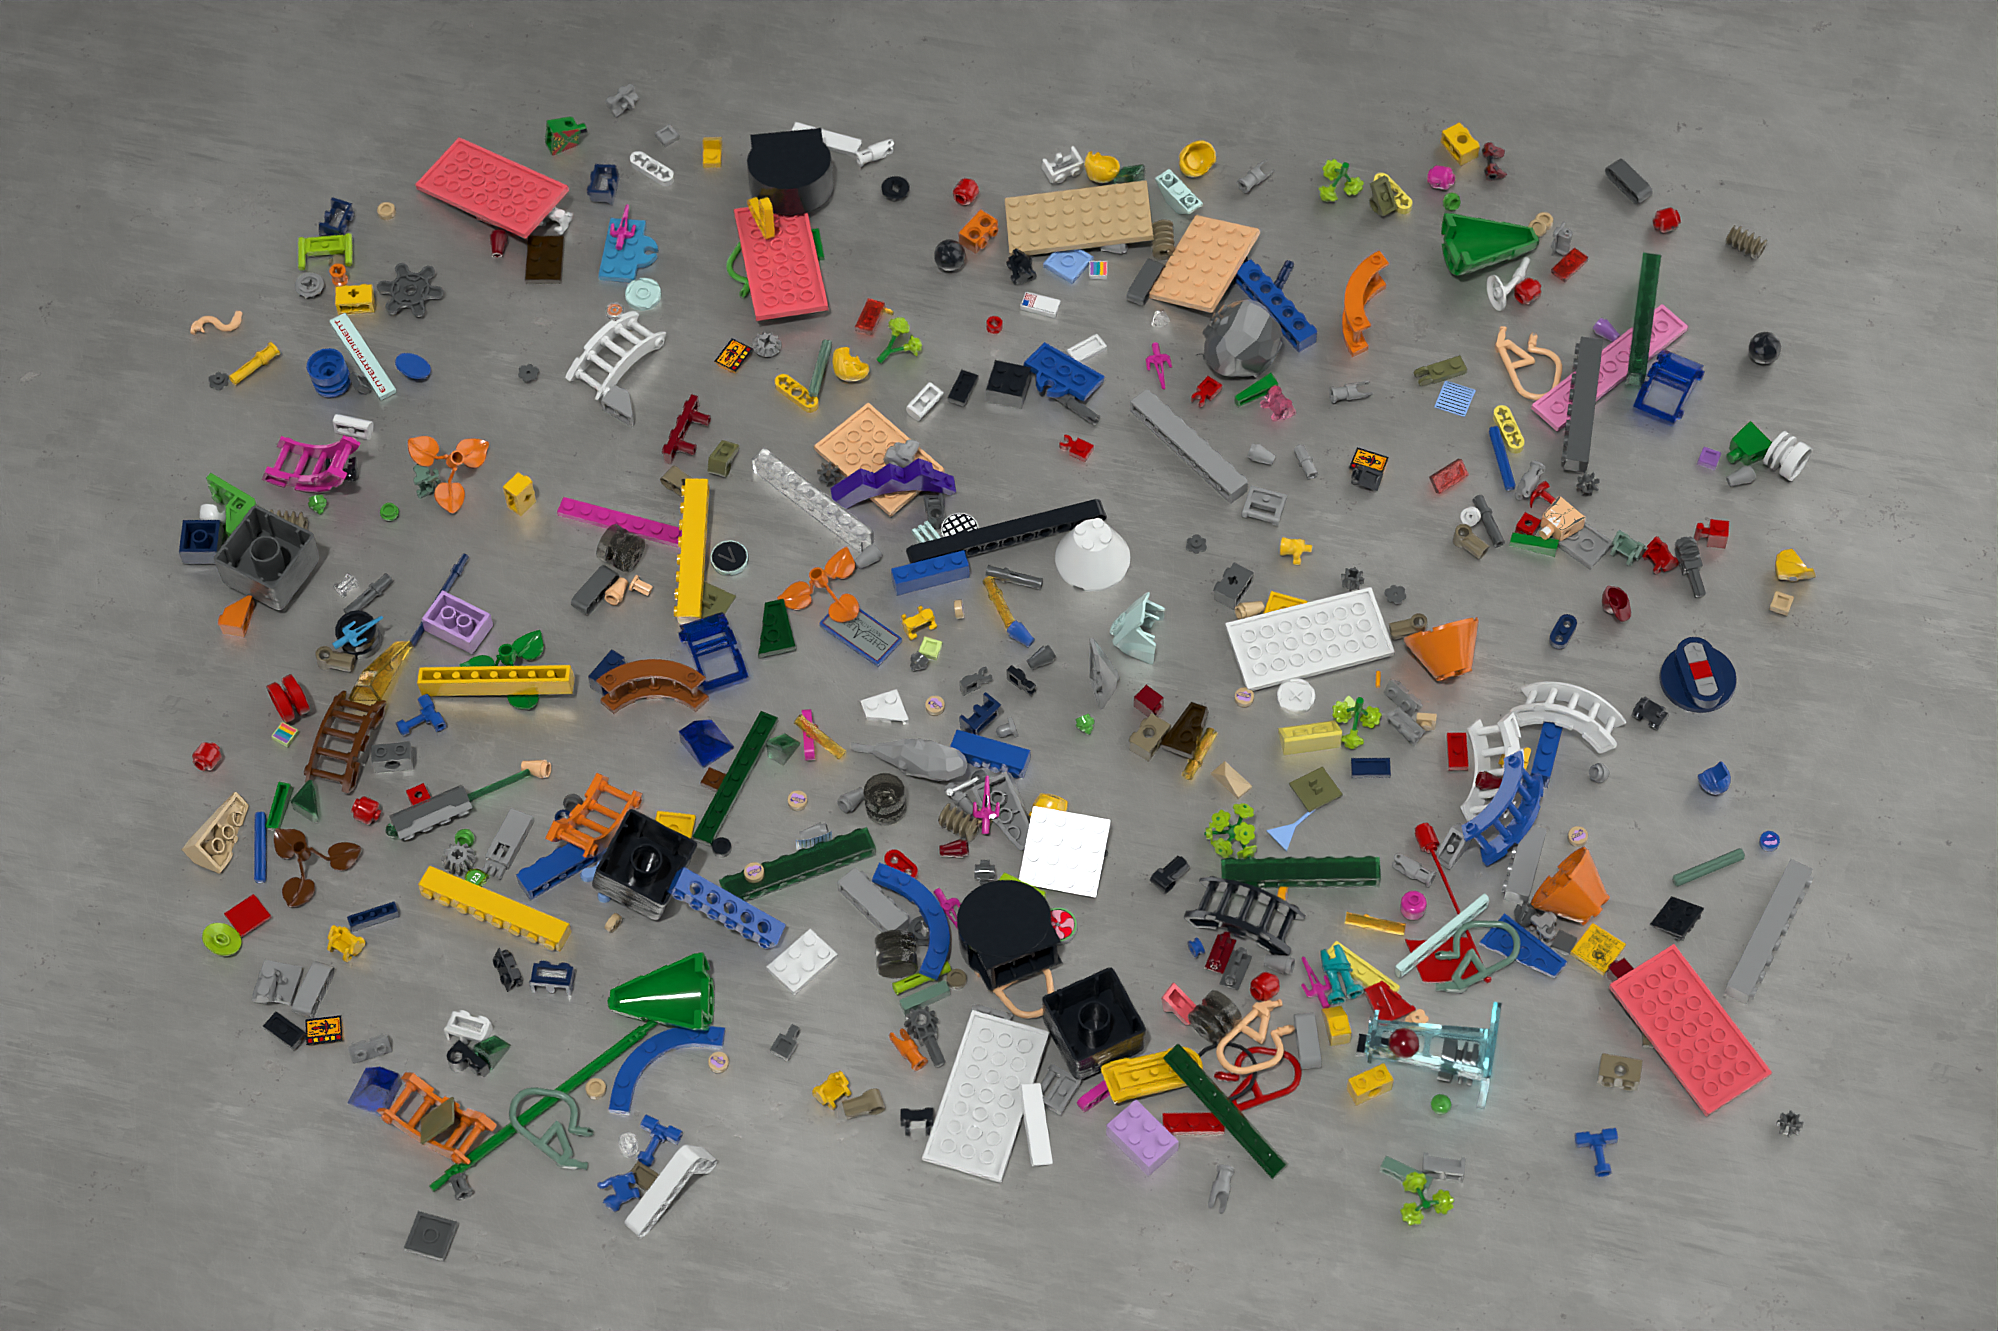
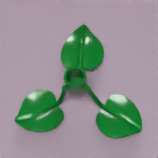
[460,630,544,709]

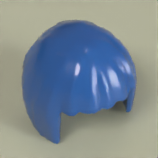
[1697,761,1731,795]

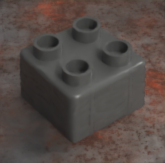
[214,505,319,610]

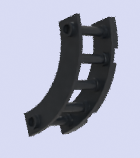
[1183,876,1306,956]

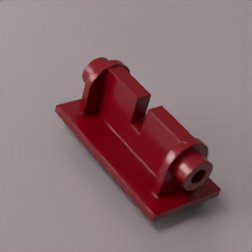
[1204,931,1237,974]

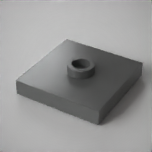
[404,1211,458,1262]

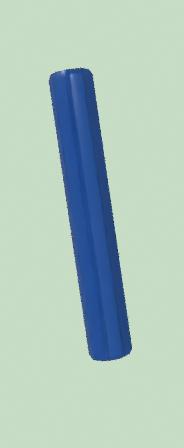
[1489,426,1516,491]
[254,812,266,884]

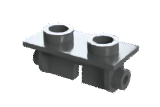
[1219,947,1252,991]

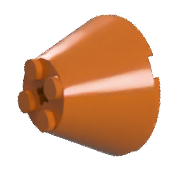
[1403,617,1479,682]
[1531,846,1610,925]

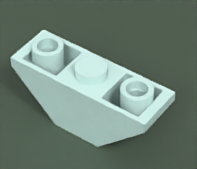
[1155,169,1203,214]

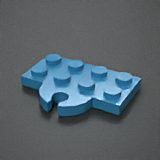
[598,218,658,283]

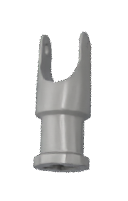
[1237,160,1275,193]
[1329,381,1373,403]
[1515,461,1546,500]
[1392,853,1437,887]
[1208,1165,1235,1214]

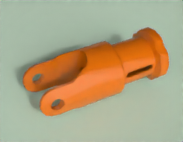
[889,1028,928,1071]

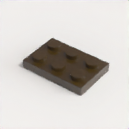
[525,236,565,284]

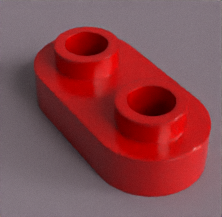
[884,849,918,879]

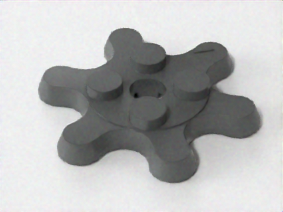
[377,263,443,317]

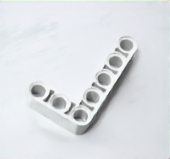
[625,1145,718,1238]

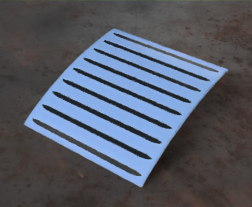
[1435,380,1476,417]
[796,831,832,850]

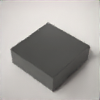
[349,372,371,394]
[1550,929,1577,957]

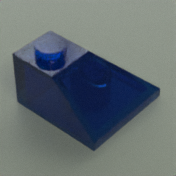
[679,720,734,769]
[347,1067,402,1117]

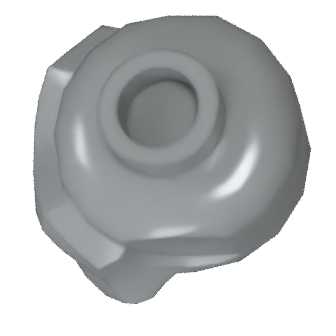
[883,440,920,468]

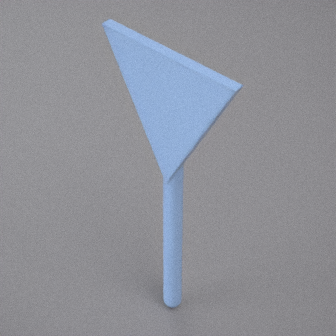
[1266,810,1315,852]

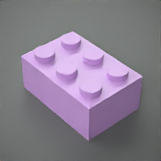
[422,590,493,654]
[1106,1100,1179,1176]

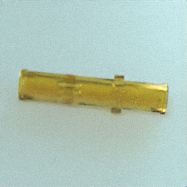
[982,576,1015,629]
[793,714,846,760]
[1182,728,1218,780]
[1345,912,1406,936]

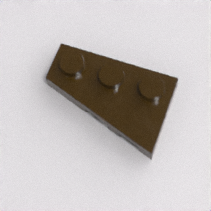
[1160,702,1209,759]

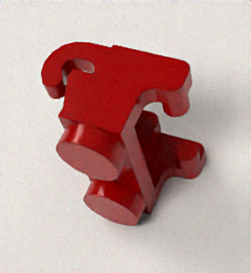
[1642,536,1678,574]

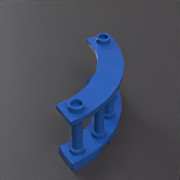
[1461,750,1544,866]

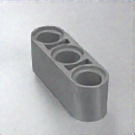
[292,961,335,1018]
[1294,1012,1321,1069]

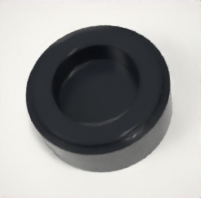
[712,837,732,858]

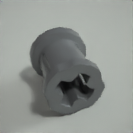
[448,1173,473,1200]

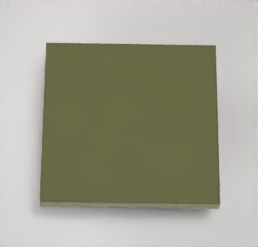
[701,582,736,626]
[1289,766,1343,813]
[421,1097,454,1145]

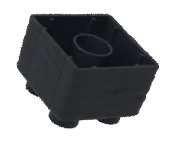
[592,809,697,920]
[1042,967,1146,1080]

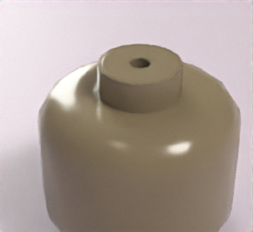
[328,254,346,271]

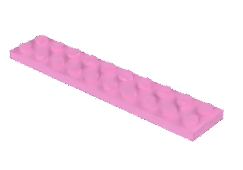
[1531,304,1688,432]

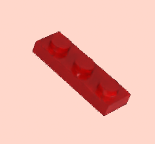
[1163,1113,1225,1135]

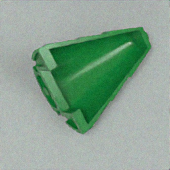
[1441,213,1539,275]
[607,952,714,1031]

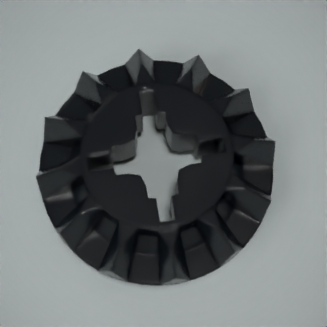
[881,176,910,201]

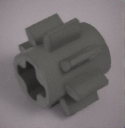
[817,461,840,485]
[1576,471,1600,496]
[1340,567,1364,591]
[974,860,995,884]
[1513,902,1539,927]
[1776,1110,1803,1138]

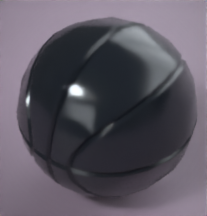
[934,239,966,271]
[1748,332,1781,364]

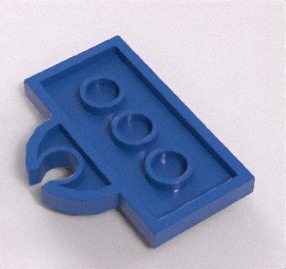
[1023,342,1105,401]

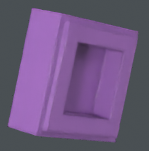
[1697,447,1721,470]

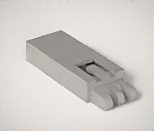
[482,808,534,880]

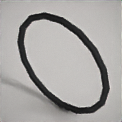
[1198,1042,1257,1101]

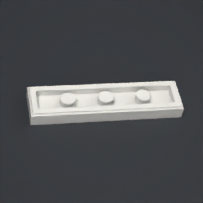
[792,122,862,157]
[1019,1083,1053,1167]

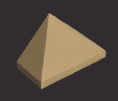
[1211,761,1252,799]

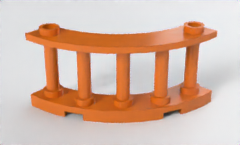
[1342,250,1389,357]
[545,773,643,858]
[377,1072,497,1165]

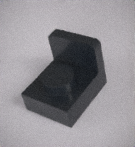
[1351,466,1383,491]

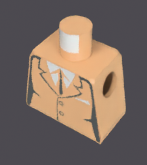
[1539,496,1586,541]

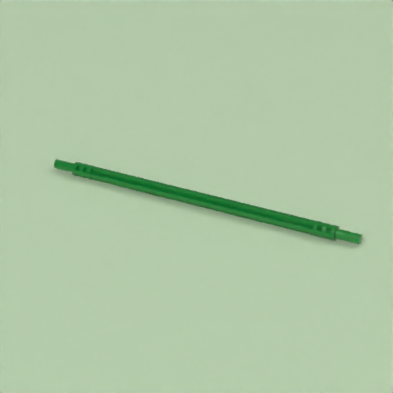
[429,1020,659,1192]

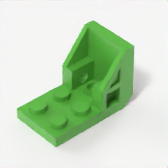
[206,473,257,538]

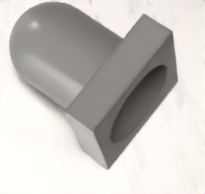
[996,717,1019,738]

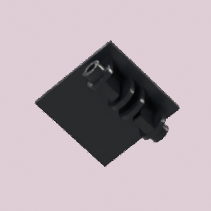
[1650,896,1704,942]

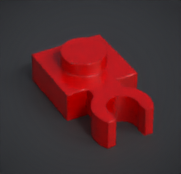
[1191,376,1222,407]
[1059,435,1094,462]

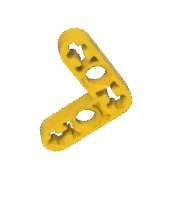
[747,197,775,239]

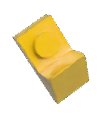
[702,137,722,168]

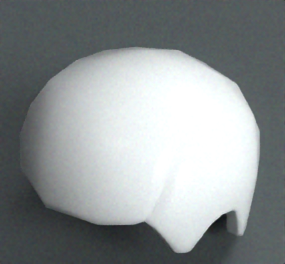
[199,504,226,526]

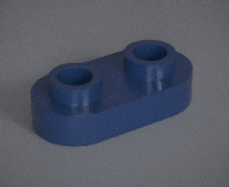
[1549,614,1577,649]

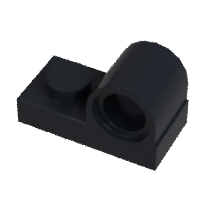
[446,1040,490,1078]

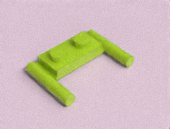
[298,233,352,271]

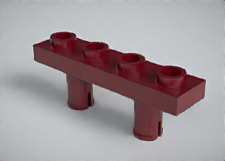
[662,394,711,464]

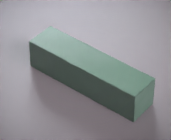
[899,980,950,1015]
[1380,1156,1433,1193]

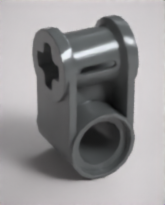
[923,493,945,529]

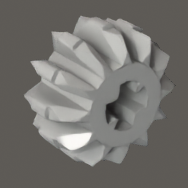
[442,842,476,876]

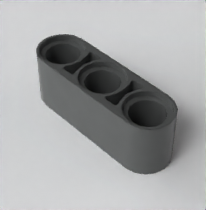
[1605,159,1653,204]
[1126,258,1166,306]
[571,565,620,615]

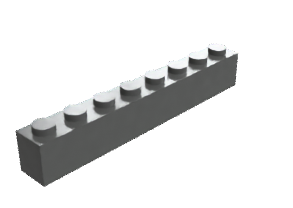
[1561,336,1603,472]

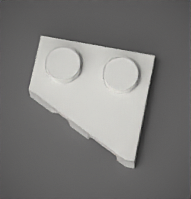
[860,689,909,724]

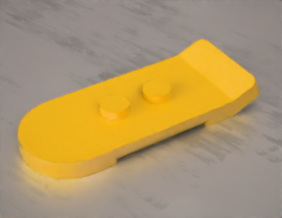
[1101,1047,1203,1104]

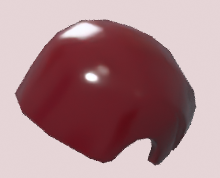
[1388,1028,1419,1059]

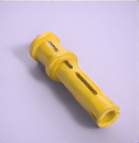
[228,342,280,385]

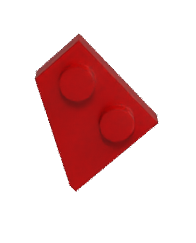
[1364,981,1416,1026]

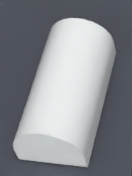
[906,382,944,421]
[333,414,373,440]

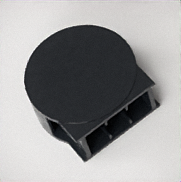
[747,128,833,215]
[957,880,1062,991]

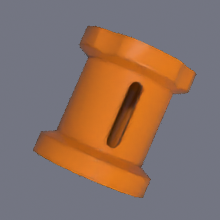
[329,264,348,287]

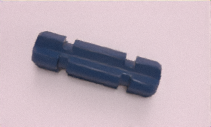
[1274,260,1294,290]

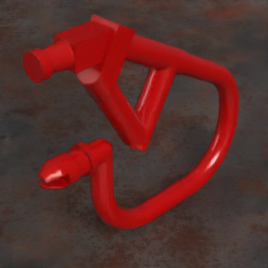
[1214,1046,1302,1111]

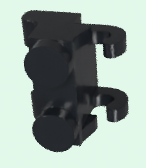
[1006,248,1037,285]
[326,457,358,482]
[1631,696,1669,731]
[900,1107,934,1137]

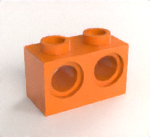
[959,209,998,254]

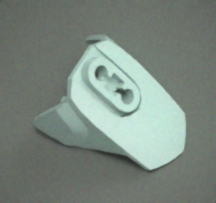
[1110,592,1165,664]

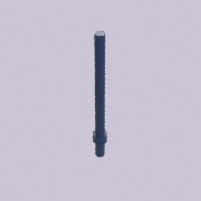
[408,553,469,648]

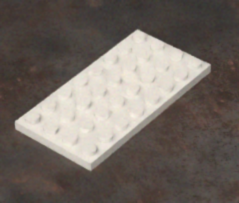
[1225,587,1395,691]
[922,1010,1050,1183]

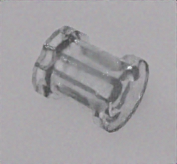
[333,573,359,598]
[618,1132,639,1157]

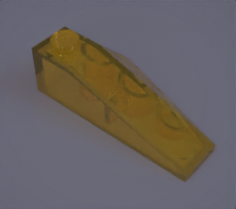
[348,641,412,701]

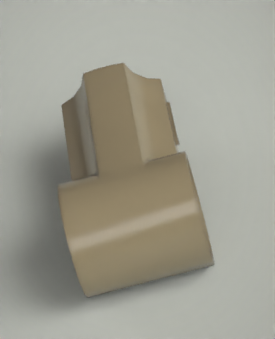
[1453,524,1490,559]
[1389,613,1427,640]
[315,646,355,672]
[842,1088,885,1119]

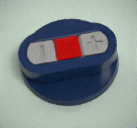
[1659,637,1737,713]

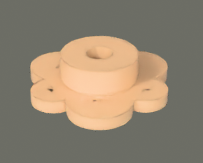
[1405,1009,1429,1030]

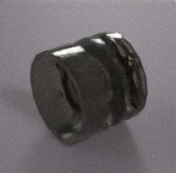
[596,524,645,573]
[864,773,906,825]
[874,930,918,979]
[1188,990,1242,1045]

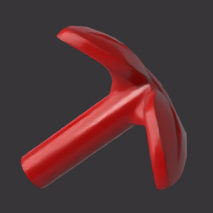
[1530,481,1556,508]

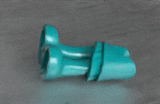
[1320,944,1364,1005]

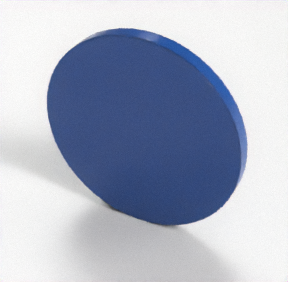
[395,353,431,379]

